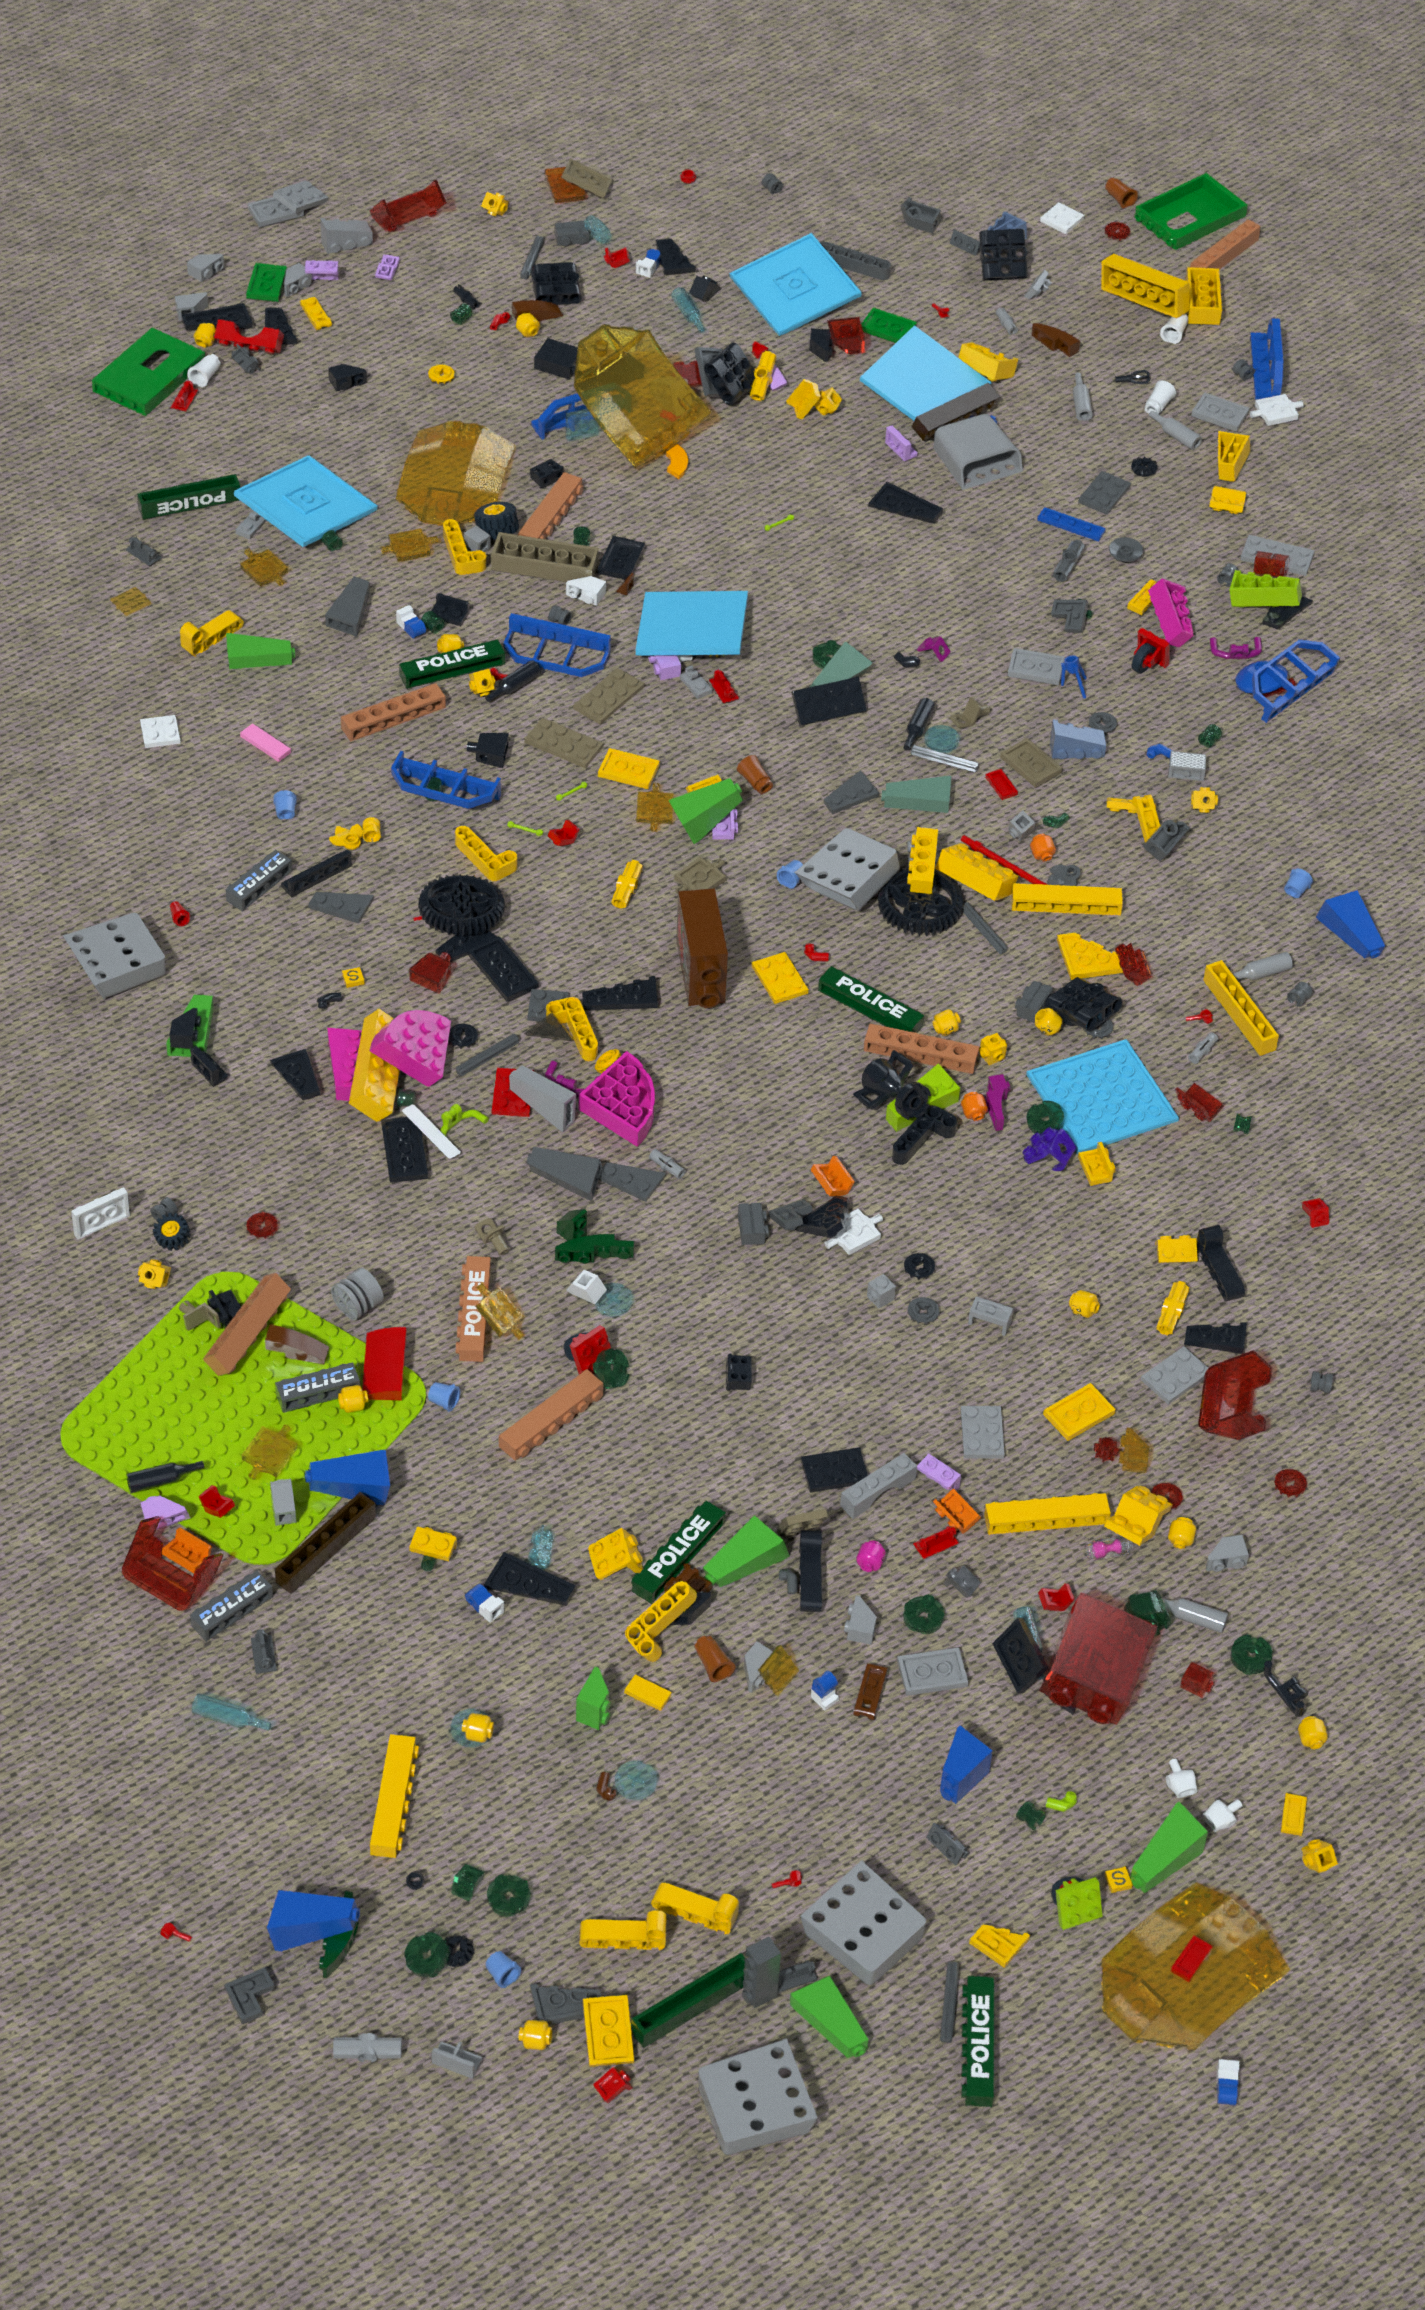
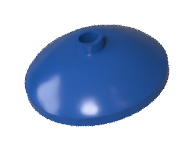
[1235,661,1288,694]

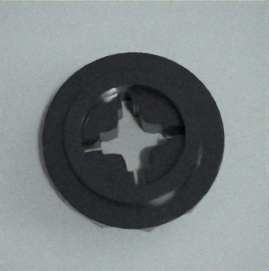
[1131,456,1158,477]
[448,1024,478,1049]
[904,1253,935,1280]
[439,1934,474,1967]

